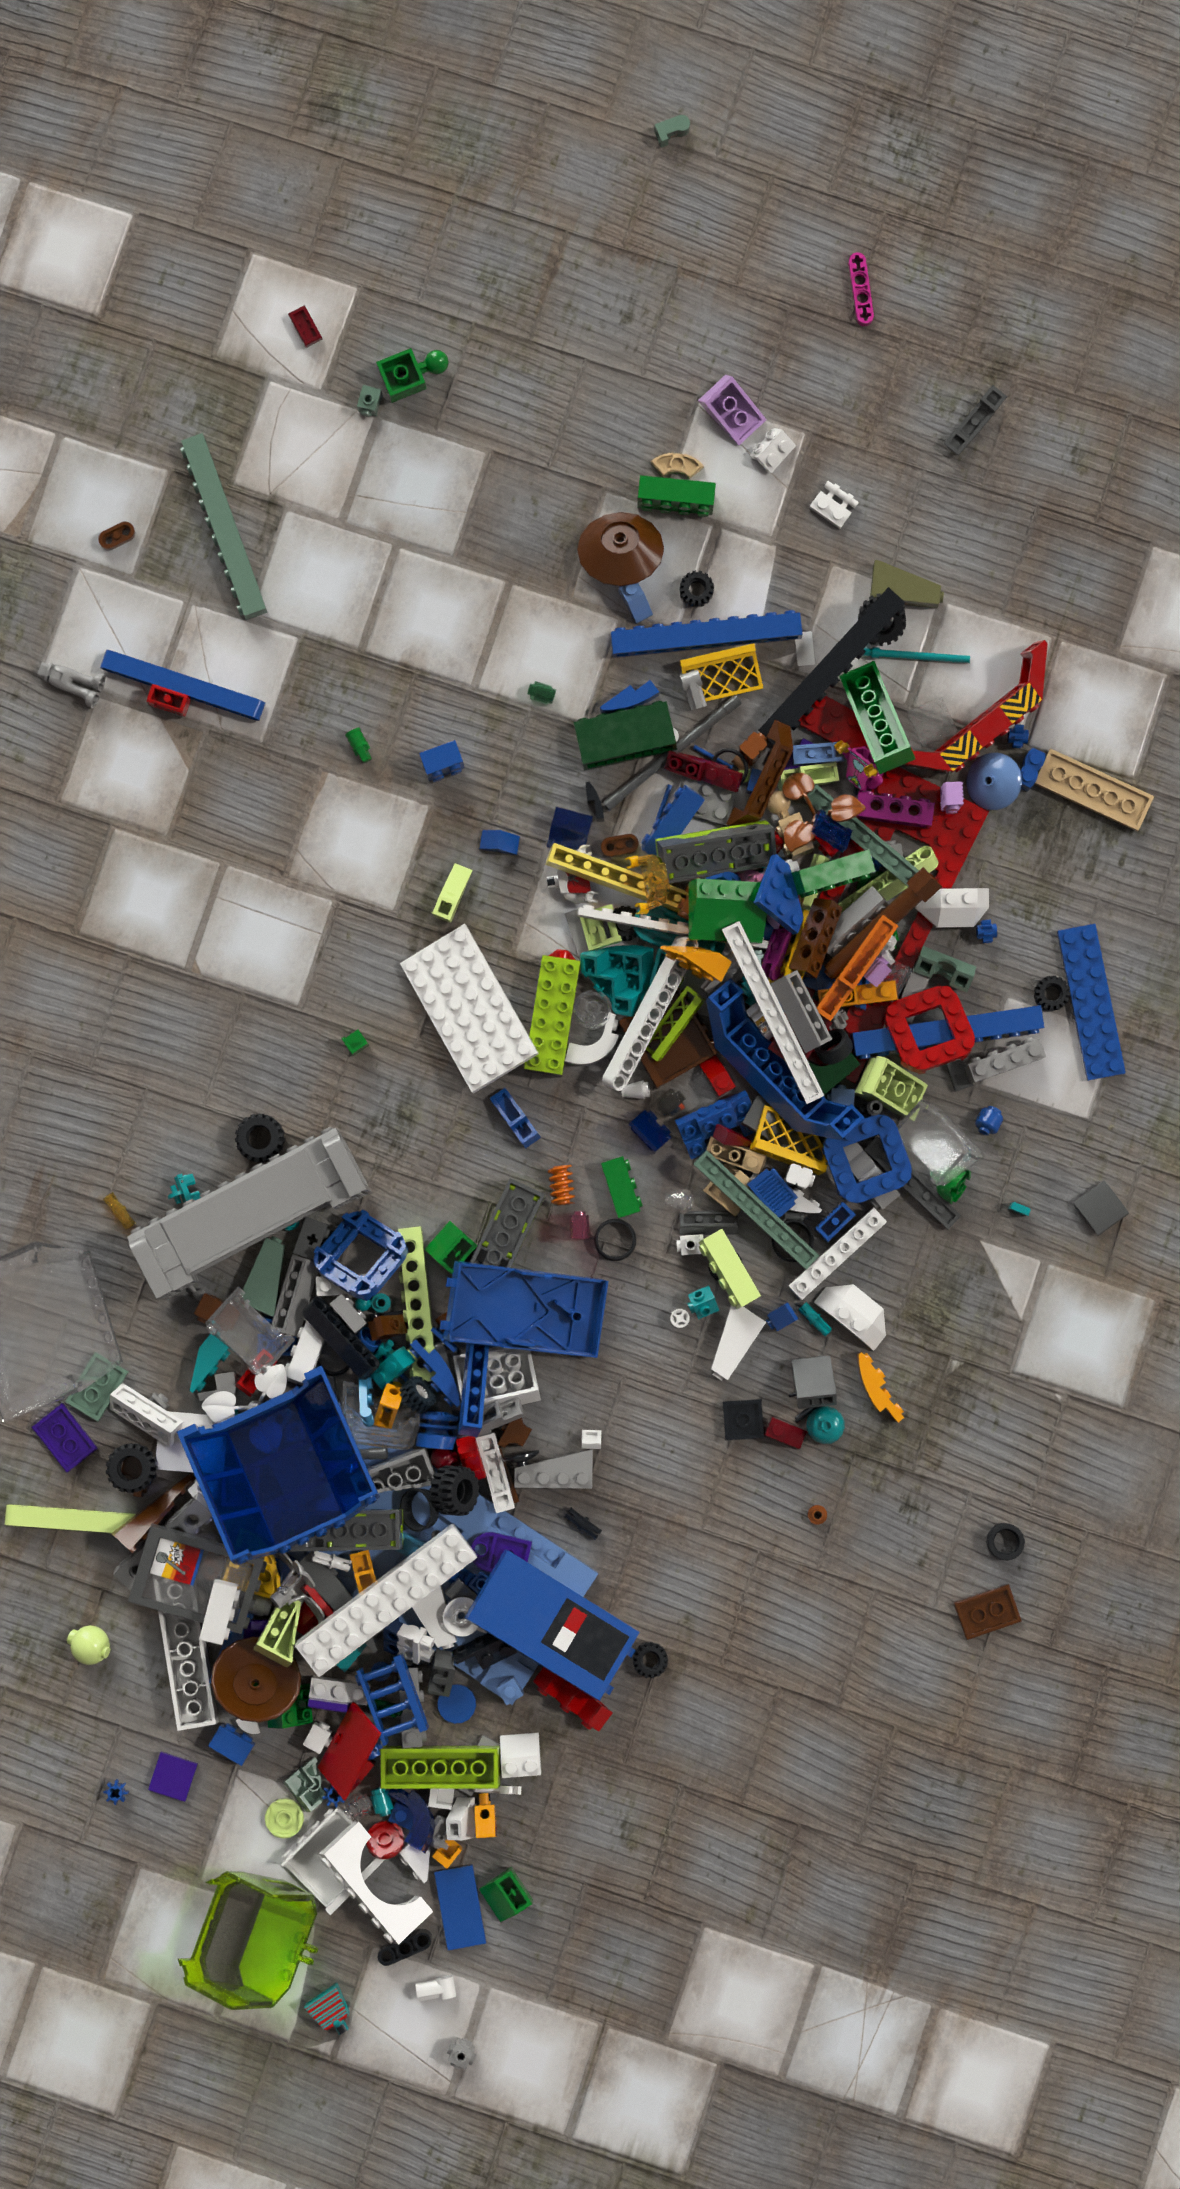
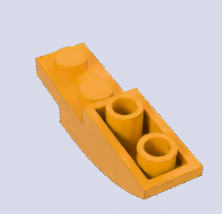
[818,980,898,1007]
[857,1352,904,1422]
[350,1550,376,1593]

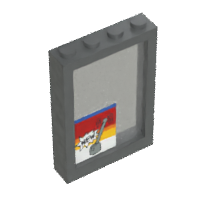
[128,1523,267,1634]

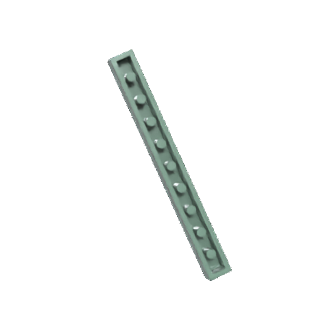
[180,433,268,620]

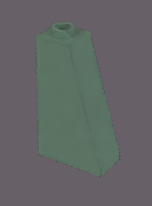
[238,1236,286,1317]

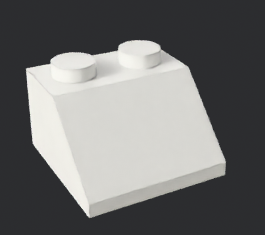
[500,1733,542,1778]

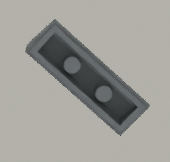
[680,1211,738,1235]

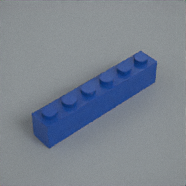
[458,1343,489,1437]

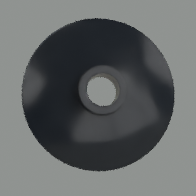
[501,1450,540,1467]

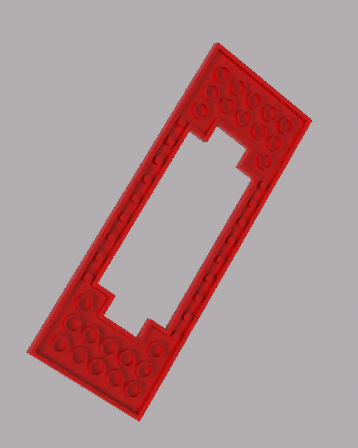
[758,767,989,1084]

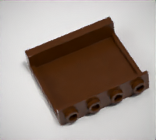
[619,987,717,1089]

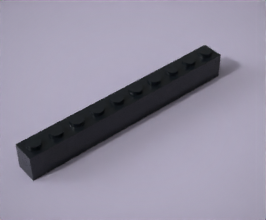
[758,587,906,745]

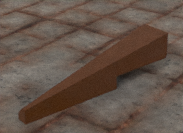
[111,1473,196,1553]

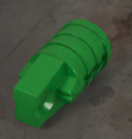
[345,727,372,763]

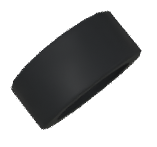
[814,1029,853,1065]
[986,1523,1025,1561]

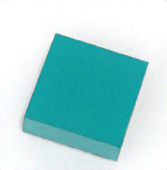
[1008,1202,1031,1216]

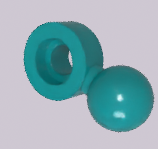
[355,1293,391,1313]

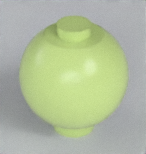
[67,1625,111,1665]

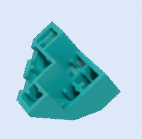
[580,945,654,1017]

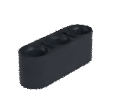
[377,1929,432,1966]

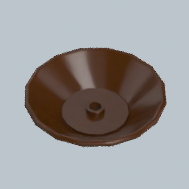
[577,512,664,586]
[211,1636,301,1723]

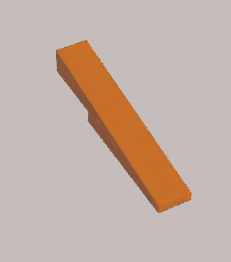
[816,915,898,1021]

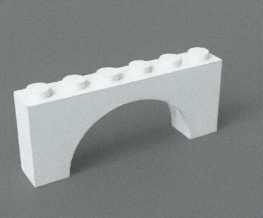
[319,1821,433,1945]

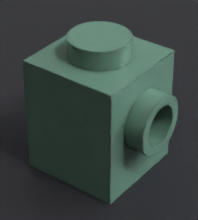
[357,385,382,417]

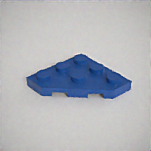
[754,854,804,935]

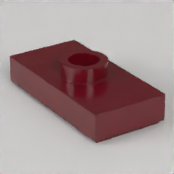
[288,305,323,348]

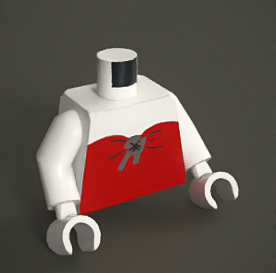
[546,845,598,904]

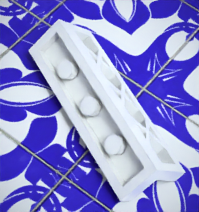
[110,1383,183,1447]

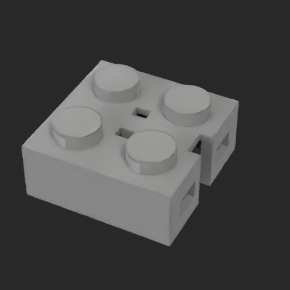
[329,1294,367,1335]

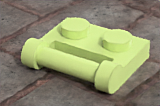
[580,904,622,951]

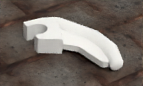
[473,1786,521,1795]

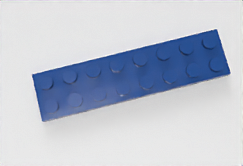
[1057,924,1126,1081]

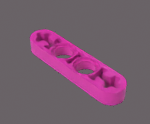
[848,252,874,326]

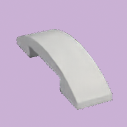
[476,1433,515,1513]

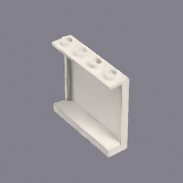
[281,1806,385,1915]

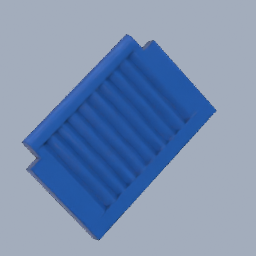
[747,1168,798,1218]

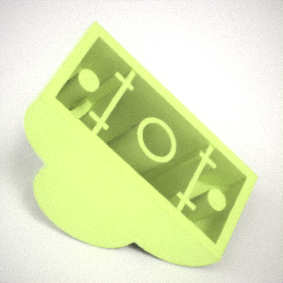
[855,1056,928,1120]

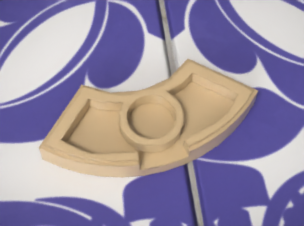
[651,453,704,479]

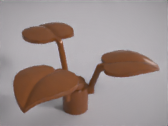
[782,773,866,853]

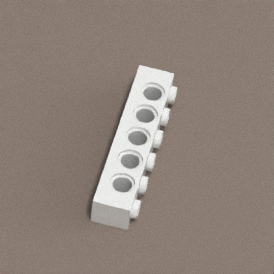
[788,1208,887,1300]

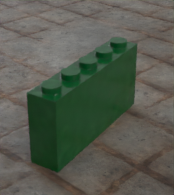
[574,701,677,771]

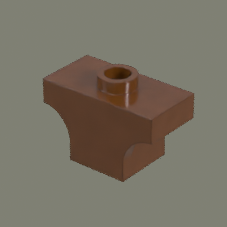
[368,1314,407,1341]
[498,1418,532,1448]

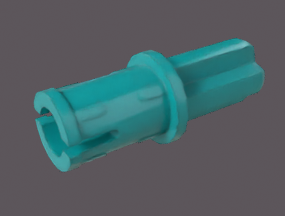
[798,1302,832,1336]

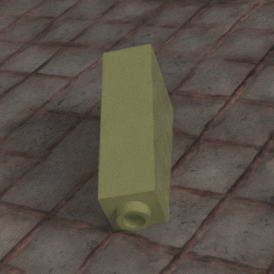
[870,560,944,608]

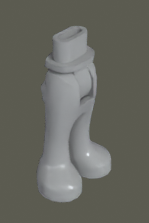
[37,662,106,708]

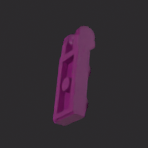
[762,927,792,981]

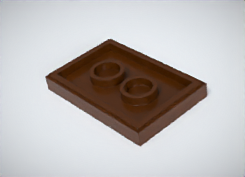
[953,1584,1022,1640]

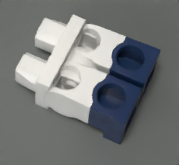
[383,1617,435,1664]

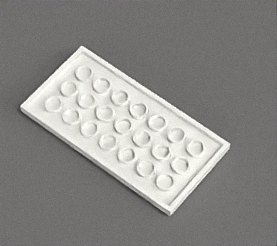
[400,924,539,1094]

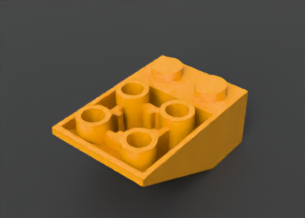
[660,946,732,982]

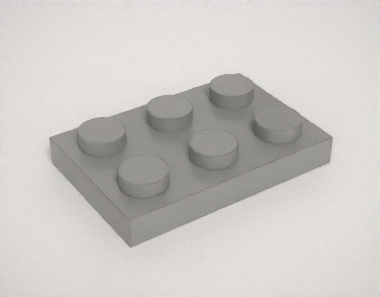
[679,776,737,827]

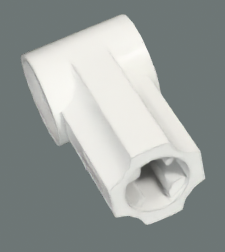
[416,1975,457,2002]

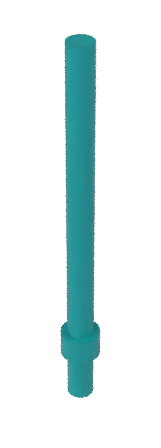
[863,647,970,663]

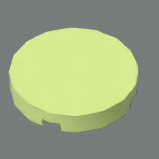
[265,1798,304,1838]

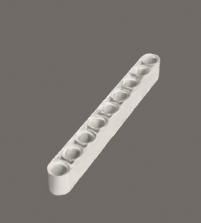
[603,935,698,1091]

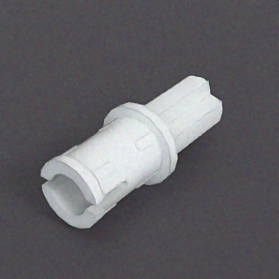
[312,1551,351,1572]

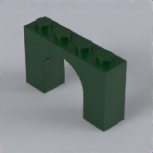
[808,1053,861,1094]

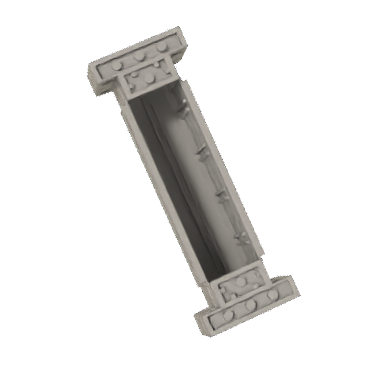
[127,1127,372,1299]

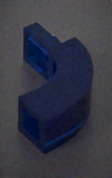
[388,1789,435,1854]

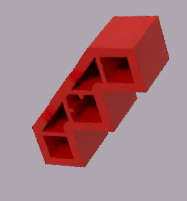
[533,1667,613,1731]

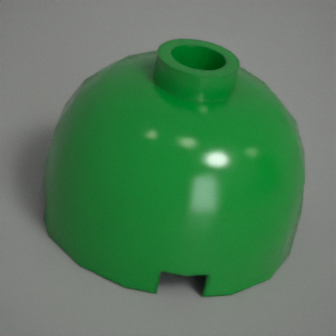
[935,1165,971,1205]

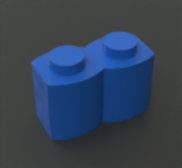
[1020,748,1045,791]

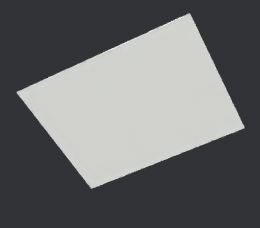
[156,1411,226,1474]

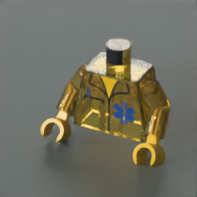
[625,854,670,914]

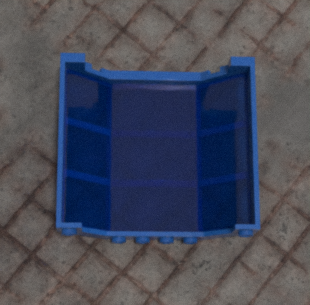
[177,1366,380,1565]

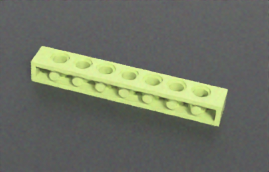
[398,1226,435,1382]

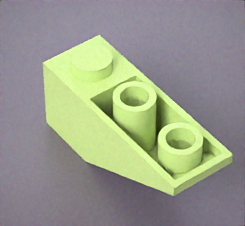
[432,863,473,923]

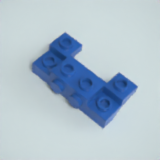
[675,1090,755,1159]

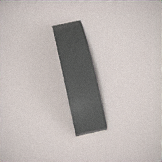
[944,385,1007,456]

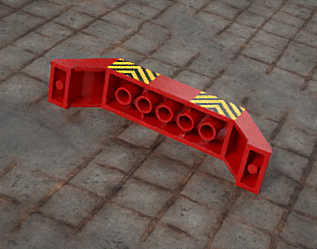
[903,640,1048,773]

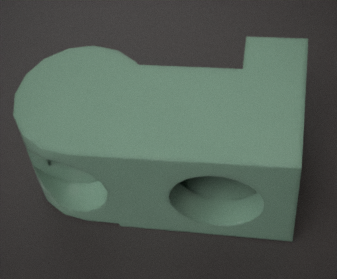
[654,115,690,148]

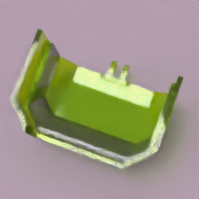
[177,1871,318,2010]

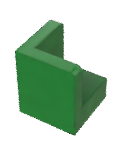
[341,1029,369,1056]

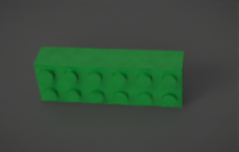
[839,661,915,774]

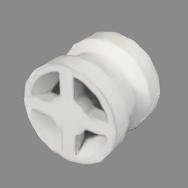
[670,1309,689,1328]

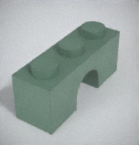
[913,946,976,992]

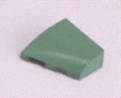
[283,1757,325,1812]

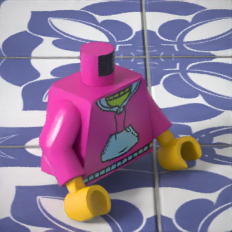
[834,740,883,795]

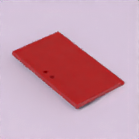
[317,1702,381,1801]

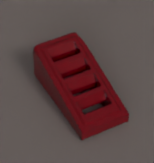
[713,1124,752,1147]

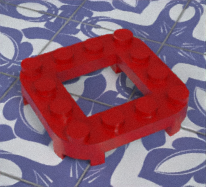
[884,986,975,1074]

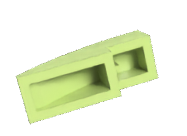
[778,762,840,791]

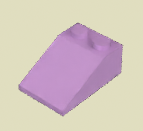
[698,375,767,445]

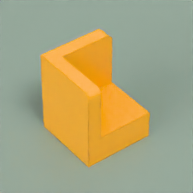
[432,1839,463,1869]

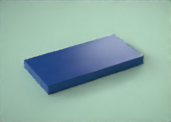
[434,1864,486,1950]

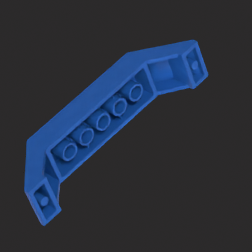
[706,978,865,1140]

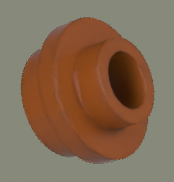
[808,1505,827,1525]

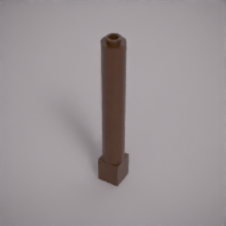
[824,867,942,979]

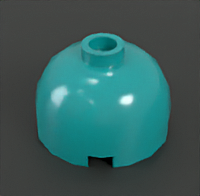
[806,1406,845,1444]

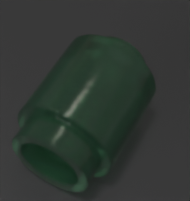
[527,681,557,704]

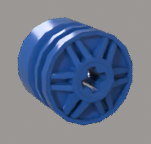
[415,1411,458,1450]

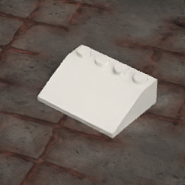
[453,1346,541,1406]

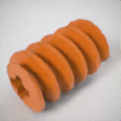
[548,1165,575,1205]

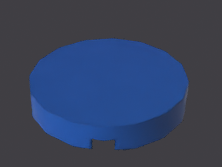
[437,1684,476,1724]

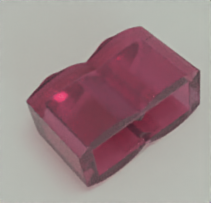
[570,1211,589,1240]

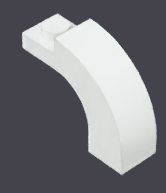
[565,1013,619,1066]

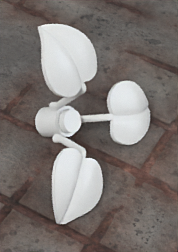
[202,1364,287,1454]

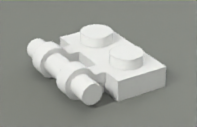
[809,481,859,529]

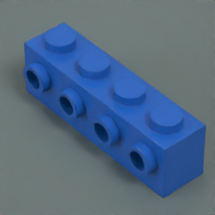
[641,785,705,860]

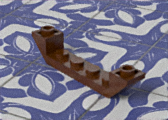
[726,720,793,826]

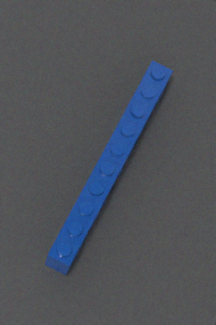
[611,610,803,658]
[850,1005,1045,1060]

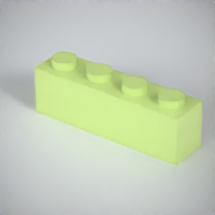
[698,1229,761,1309]

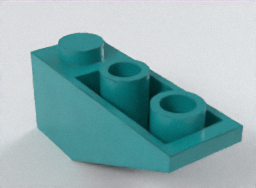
[190,1333,231,1393]

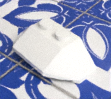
[915,888,989,927]
[814,1284,886,1351]

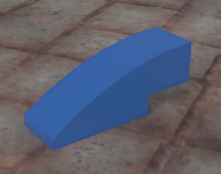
[600,680,659,714]
[490,1088,541,1149]

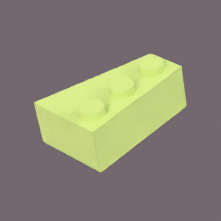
[253,1601,301,1668]

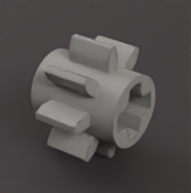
[829,1009,849,1030]

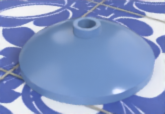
[966,753,1022,810]

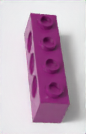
[856,791,935,829]

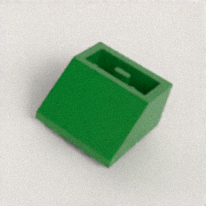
[424,1221,478,1275]
[267,1684,313,1729]
[479,1867,533,1922]

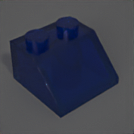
[547,807,593,851]
[628,1110,672,1154]

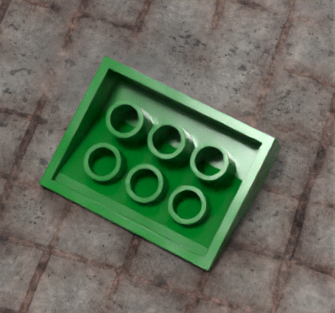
[689,878,767,944]

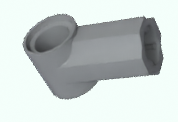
[679,670,707,710]

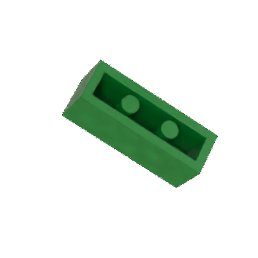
[601,1156,643,1219]

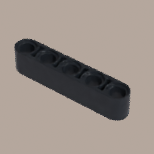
[302,1297,380,1380]

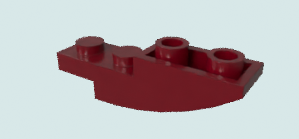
[664,751,743,793]

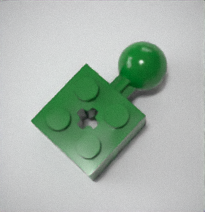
[376,348,449,403]

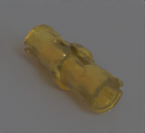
[103,1192,136,1230]

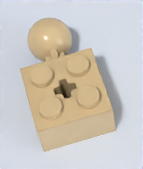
[767,790,814,861]

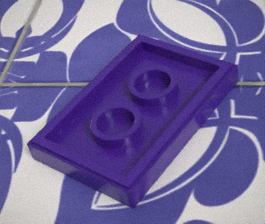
[32,1403,98,1473]

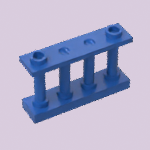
[355,1653,429,1746]

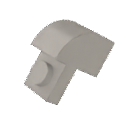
[198,1371,238,1401]

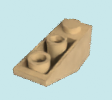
[706,1136,767,1174]

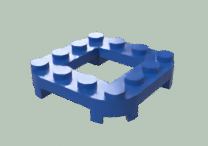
[822,1115,912,1203]
[314,1210,408,1301]

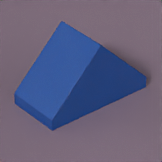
[479,830,520,855]

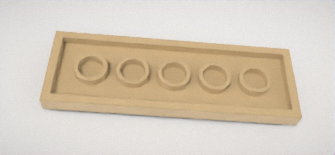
[1035,748,1154,832]

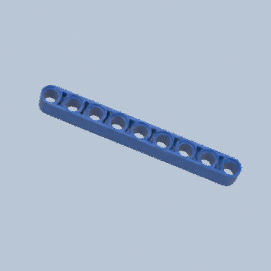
[100,650,265,721]

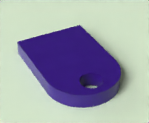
[471,1532,532,1572]

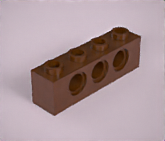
[789,898,843,978]

